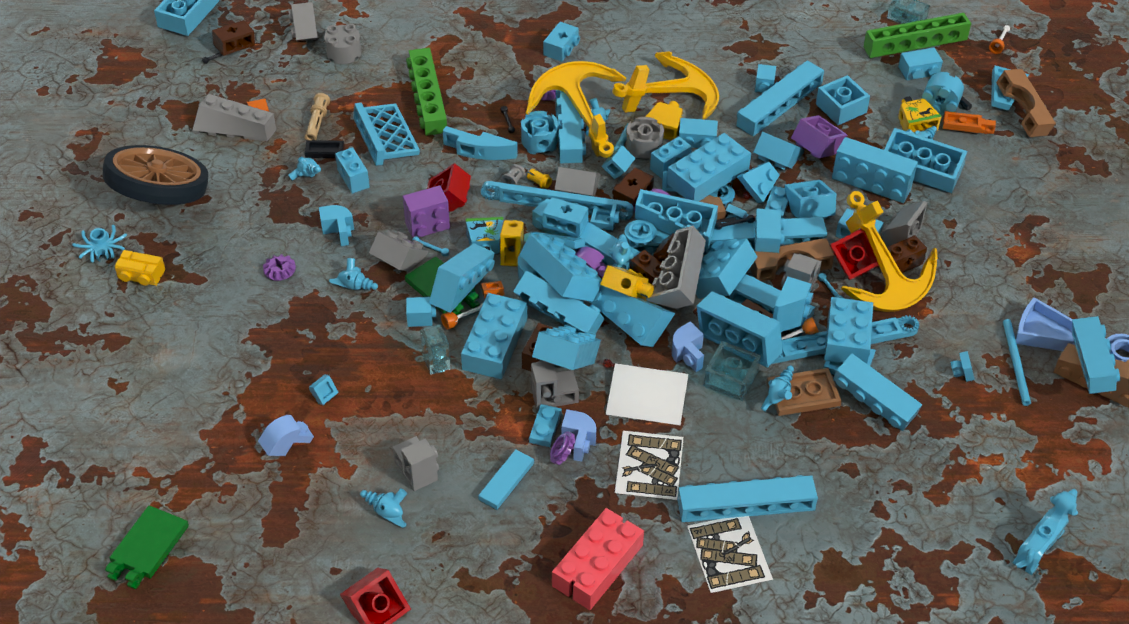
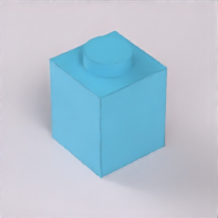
[755,64,776,93]
[601,145,635,179]
[406,297,436,327]

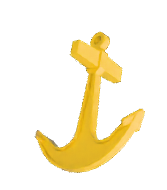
[612,51,719,120]
[526,61,626,158]
[841,191,938,312]

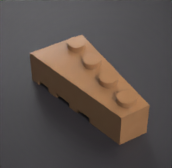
[1053,343,1129,408]

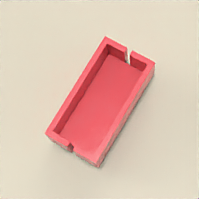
[552,508,644,610]

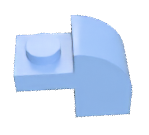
[672,321,704,372]
[561,409,596,462]
[258,415,314,456]

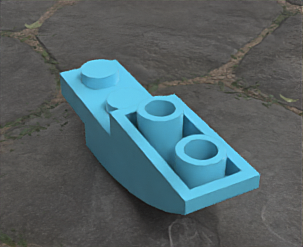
[443,126,518,160]

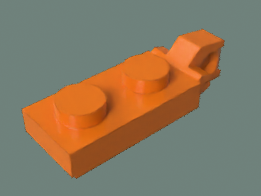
[942,111,996,134]

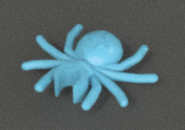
[72,225,127,263]

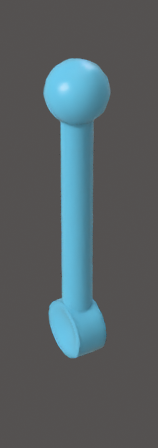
[412,236,449,256]
[818,273,843,298]

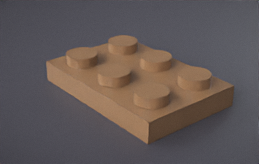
[766,368,841,416]

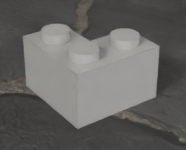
[288,2,318,42]
[781,253,822,292]
[531,361,579,410]
[393,436,439,491]

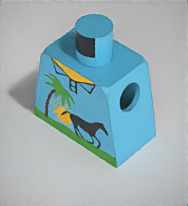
[466,217,503,254]

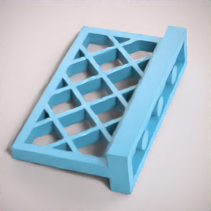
[353,103,420,166]

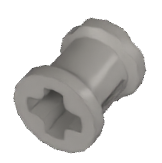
[501,164,526,185]

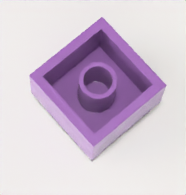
[791,115,848,158]
[403,185,450,238]

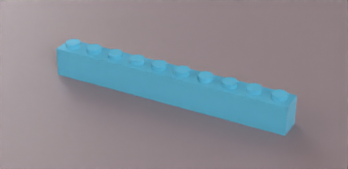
[627,217,827,255]

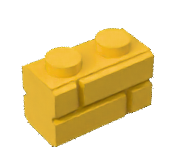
[115,250,165,286]

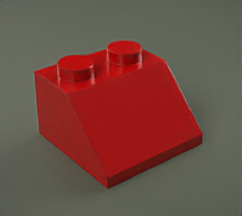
[427,163,471,212]
[829,229,879,280]
[340,567,411,624]

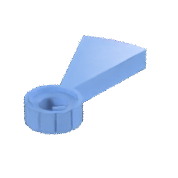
[1016,297,1129,362]

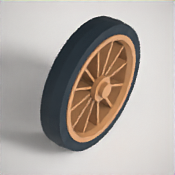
[103,145,208,205]

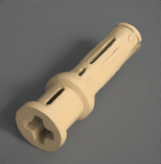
[305,93,330,140]

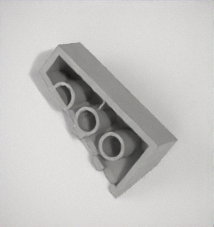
[192,94,276,142]
[646,226,706,309]

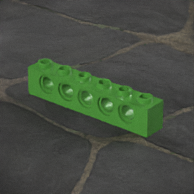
[863,12,971,58]
[406,48,447,136]

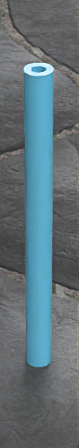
[1003,319,1031,406]

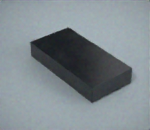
[305,140,345,158]

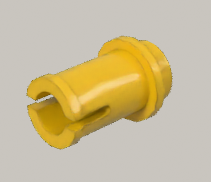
[527,168,552,188]

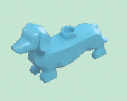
[1013,489,1078,575]

